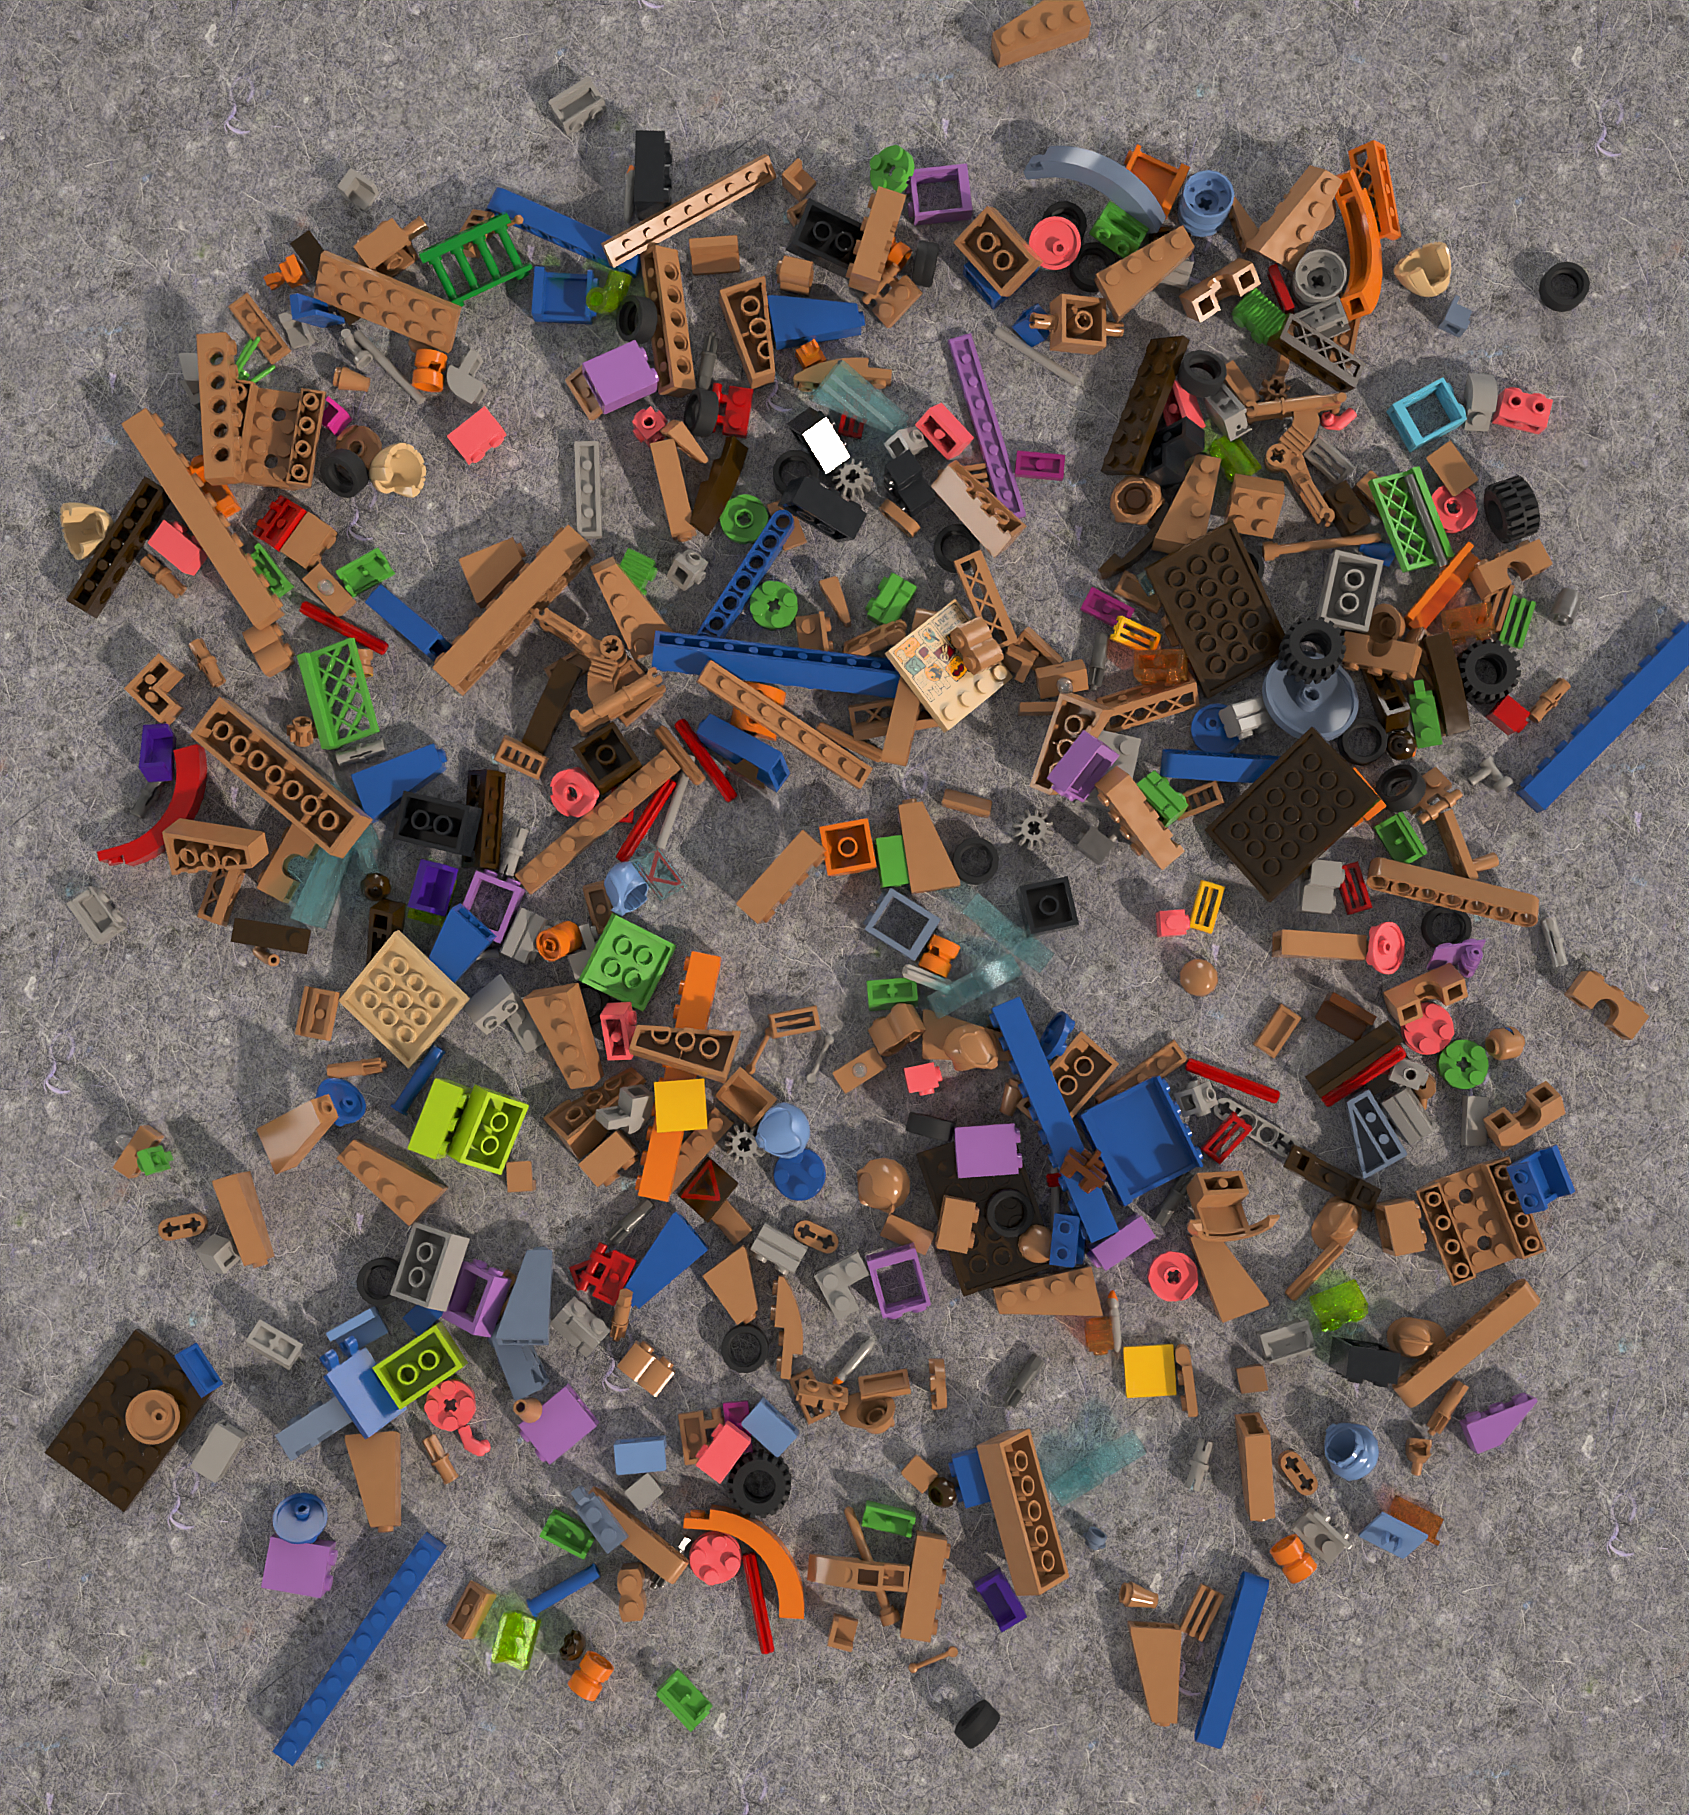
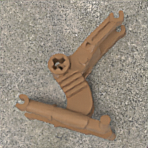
[1245,392,1347,528]
[534,608,666,737]

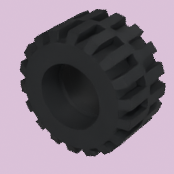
[1484,475,1540,544]
[1278,616,1346,685]
[1456,639,1521,705]
[728,1449,792,1519]

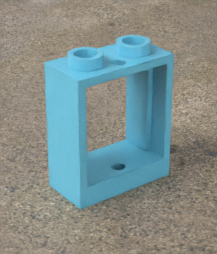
[1386,377,1467,453]

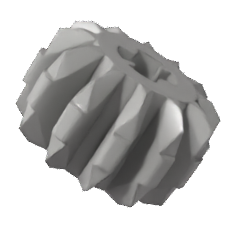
[832,458,873,501]
[1012,808,1054,850]
[724,1123,764,1165]

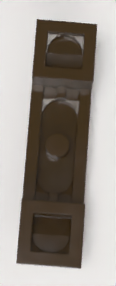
[1097,501,1169,580]
[1283,1144,1382,1212]

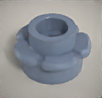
[1083,1527,1107,1550]

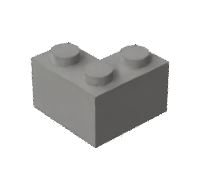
[1296,859,1345,915]
[814,1250,870,1321]

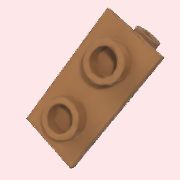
[795,1378,848,1412]

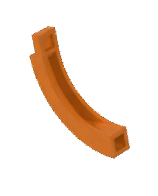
[1335,168,1382,321]
[683,1504,805,1619]

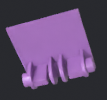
[1427,939,1486,978]

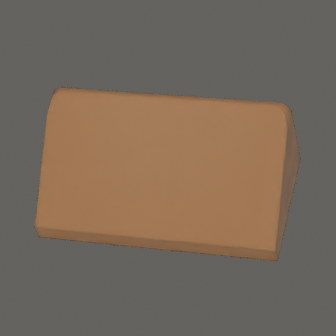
[1013,627,1064,670]
[941,789,992,819]
[711,1199,753,1246]
[880,1213,935,1255]
[446,1580,497,1640]

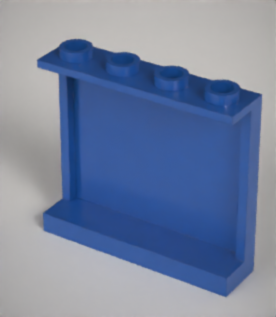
[1076,1076,1204,1206]

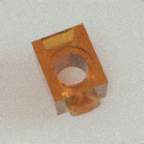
[1083,1316,1114,1355]

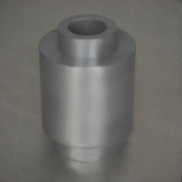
[1549,588,1581,626]

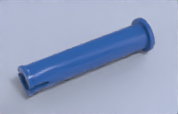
[390,1044,446,1116]
[526,1563,601,1618]

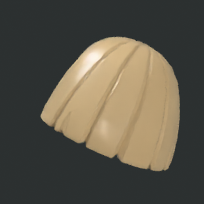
[1393,242,1451,297]
[369,443,426,498]
[60,502,114,560]

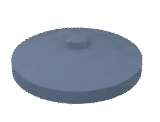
[1262,651,1359,741]

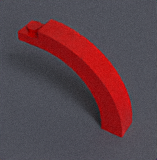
[97,744,207,867]

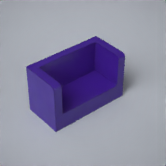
[139,724,177,782]
[407,859,458,917]
[974,1567,1027,1632]

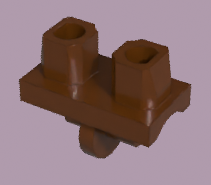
[1059,1147,1107,1194]

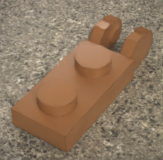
[843,619,907,656]
[1174,1343,1198,1417]

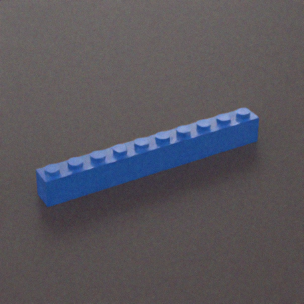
[1516,620,1689,813]
[651,630,900,698]
[988,996,1119,1243]
[272,1532,447,1766]

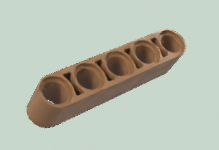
[588,1486,689,1584]

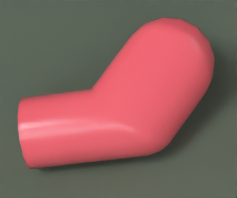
[1320,408,1357,431]
[457,1424,491,1456]

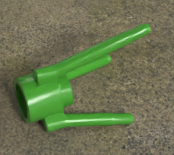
[235,336,276,383]

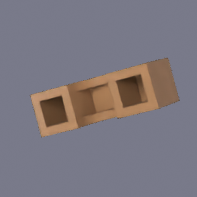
[1179,258,1261,323]
[1468,539,1553,600]
[1341,631,1422,681]
[257,823,320,904]
[1383,962,1468,1026]
[1564,970,1650,1040]
[1483,1081,1566,1152]

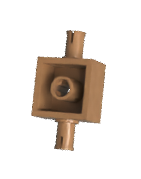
[353,216,429,278]
[1029,294,1124,355]

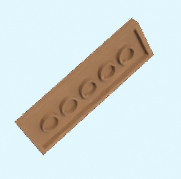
[313,250,462,354]

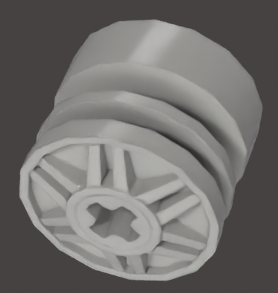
[1290,249,1347,310]

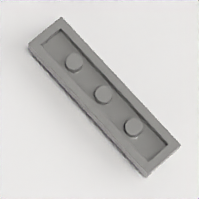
[574,441,603,539]

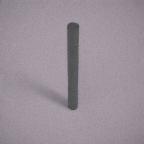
[1404,474,1448,568]

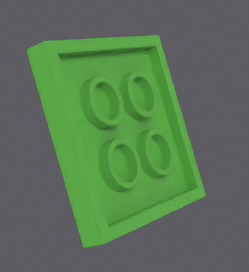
[578,913,676,1012]

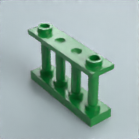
[418,211,533,307]

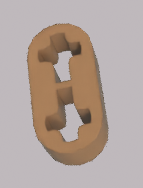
[878,499,921,538]
[158,1213,208,1241]
[794,1219,839,1253]
[1278,1450,1318,1495]

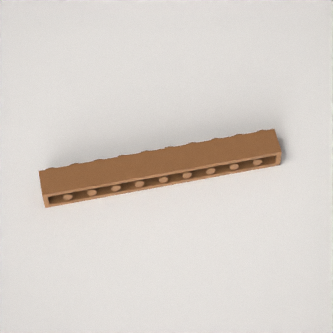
[121,408,285,631]

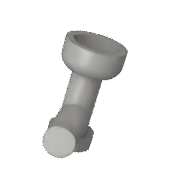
[339,329,373,369]
[1467,756,1514,793]

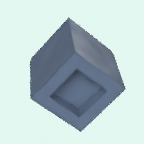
[1438,295,1472,338]

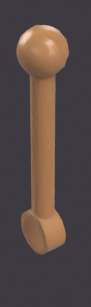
[487,215,523,239]
[745,1027,772,1075]
[908,1646,958,1673]

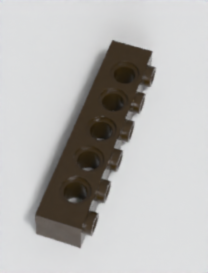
[66,476,171,619]

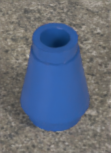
[1359,541,1395,567]

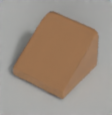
[1235,1363,1268,1394]
[901,1455,939,1494]

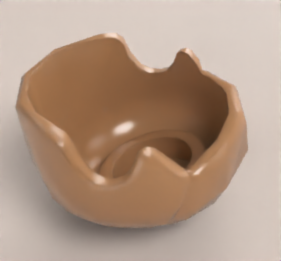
[1180,959,1218,997]
[1018,1225,1053,1263]

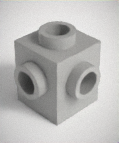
[666,548,708,591]
[1174,1079,1218,1117]

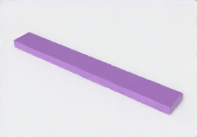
[948,333,1026,519]

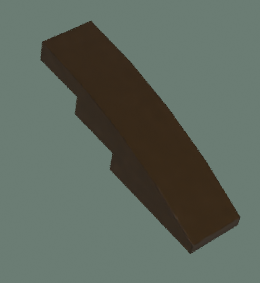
[290,230,361,326]
[689,435,749,536]
[1422,631,1471,737]
[521,658,583,755]

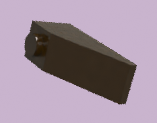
[1360,668,1411,733]
[366,898,406,966]
[230,918,311,954]

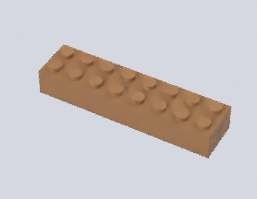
[432,524,596,696]
[190,696,373,858]

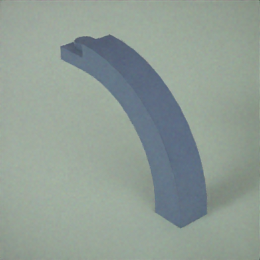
[1023,145,1166,234]

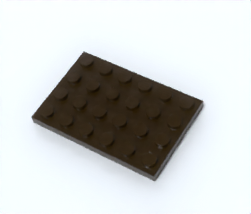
[1144,521,1285,699]
[1205,727,1381,902]
[916,1122,1056,1297]
[44,1328,216,1512]

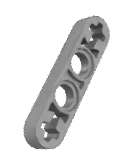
[1212,1098,1300,1158]

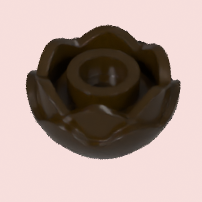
[1386,730,1417,761]
[360,873,392,902]
[928,1477,957,1508]
[559,1629,586,1661]

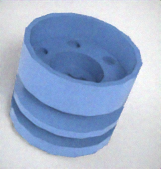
[1177,170,1234,237]

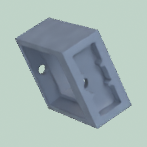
[863,888,941,962]

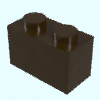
[1322,480,1372,537]

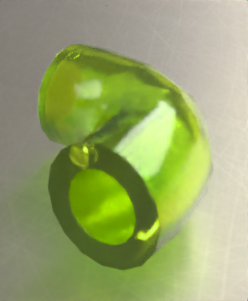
[586,270,632,315]

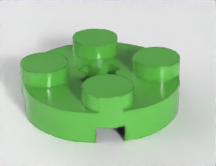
[870,145,914,193]
[720,494,768,544]
[750,581,798,631]
[1436,1040,1488,1089]

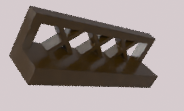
[1266,313,1366,393]
[461,769,506,870]
[1305,1020,1403,1098]

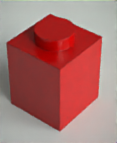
[1486,695,1531,736]

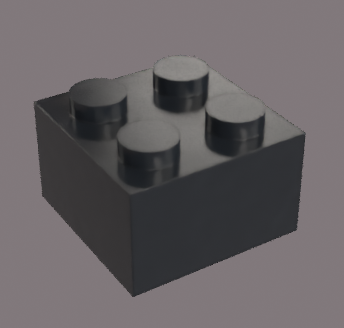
[1016,876,1079,938]

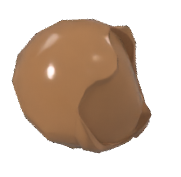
[1109,475,1165,526]
[943,1024,998,1071]
[857,1158,910,1214]

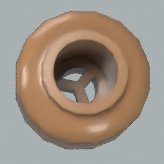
[1485,1026,1525,1060]

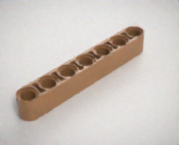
[881,608,938,767]
[1367,857,1539,927]
[1392,1279,1541,1408]

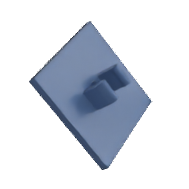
[1358,1512,1428,1559]

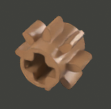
[1258,374,1291,402]
[287,716,318,747]

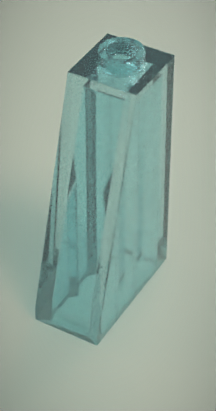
[809,360,909,436]
[290,846,356,929]

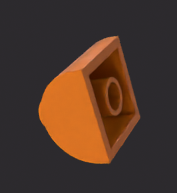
[730,681,786,741]
[819,818,877,876]

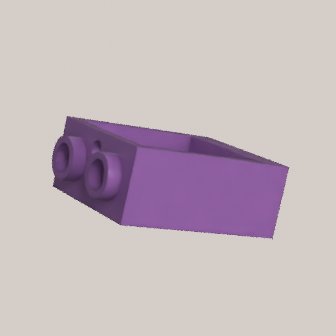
[905,163,972,226]
[1047,730,1120,802]
[463,869,526,944]
[866,1242,931,1320]
[441,1259,512,1337]

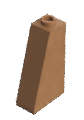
[650,438,697,542]
[898,798,960,894]
[1272,929,1369,961]
[921,1009,1012,1061]
[256,1094,339,1175]
[212,1171,275,1269]
[1186,1234,1269,1323]
[1234,1412,1275,1522]
[345,1431,401,1533]
[1127,1621,1182,1727]

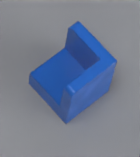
[1012,303,1050,347]

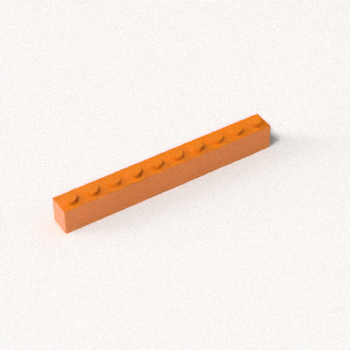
[635,951,722,1202]

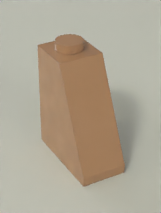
[459,537,527,609]
[702,1245,759,1325]

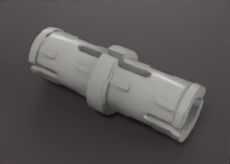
[336,738,388,767]
[499,826,529,877]
[1540,916,1569,968]
[1184,1438,1214,1492]

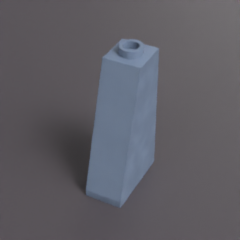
[496,1247,554,1345]

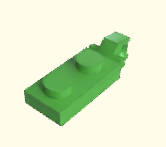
[1409,679,1443,749]
[137,1145,174,1176]

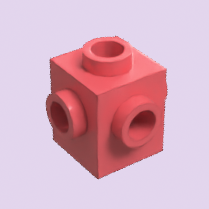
[632,406,668,448]

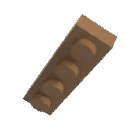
[671,1107,734,1194]

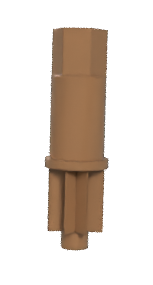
[326,1057,388,1078]
[610,1288,633,1342]
[1426,1379,1469,1436]

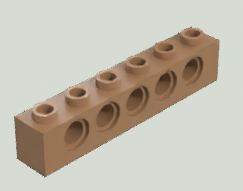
[640,245,696,398]
[196,332,244,486]

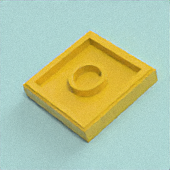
[654,1078,708,1133]
[1122,1344,1177,1398]

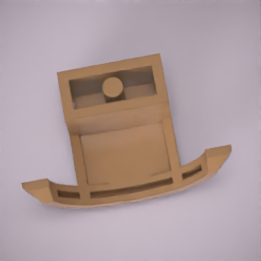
[1186,1171,1280,1242]

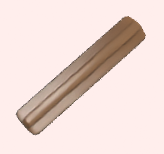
[816,722,883,762]
[654,725,706,786]
[1285,1241,1344,1301]

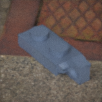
[571,1485,629,1554]

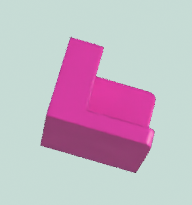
[321,396,353,437]

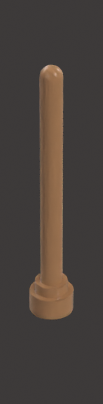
[1262,533,1381,561]
[844,1506,901,1626]

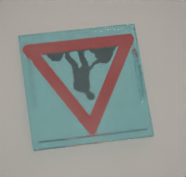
[631,847,688,901]

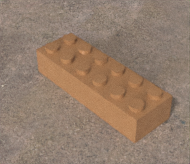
[976,1428,1069,1596]

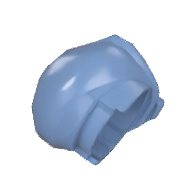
[604,861,649,917]
[755,1102,810,1159]
[1324,1423,1379,1481]

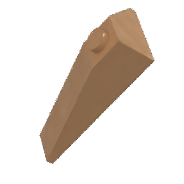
[543,1067,646,1160]

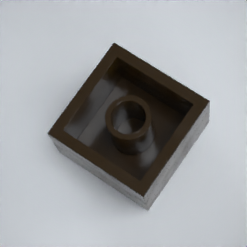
[572,721,642,795]

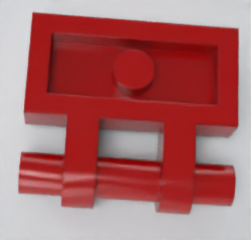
[712,383,754,439]
[252,495,307,552]
[577,1242,637,1306]

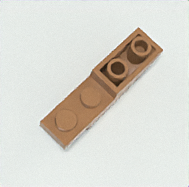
[794,357,892,394]
[770,1274,803,1379]
[807,1553,910,1593]

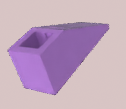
[1459,1393,1538,1454]

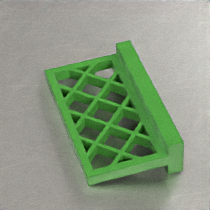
[1368,466,1454,573]
[297,638,380,750]

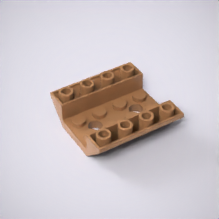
[219,379,326,491]
[1415,1156,1547,1286]

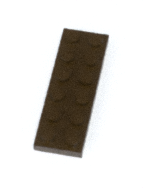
[1101,335,1190,475]

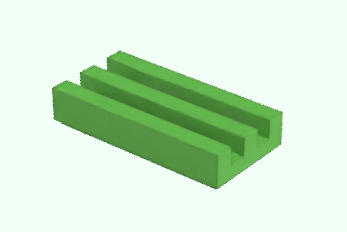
[1497,595,1536,649]

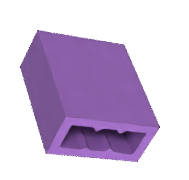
[582,340,659,415]
[954,1123,1022,1178]
[1086,1212,1156,1271]
[518,1383,599,1465]
[261,1533,338,1598]

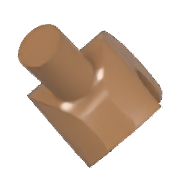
[1412,1073,1436,1110]
[1405,1438,1432,1476]

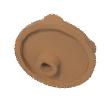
[126,1390,180,1444]

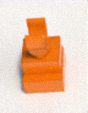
[263,254,310,290]
[795,339,827,370]

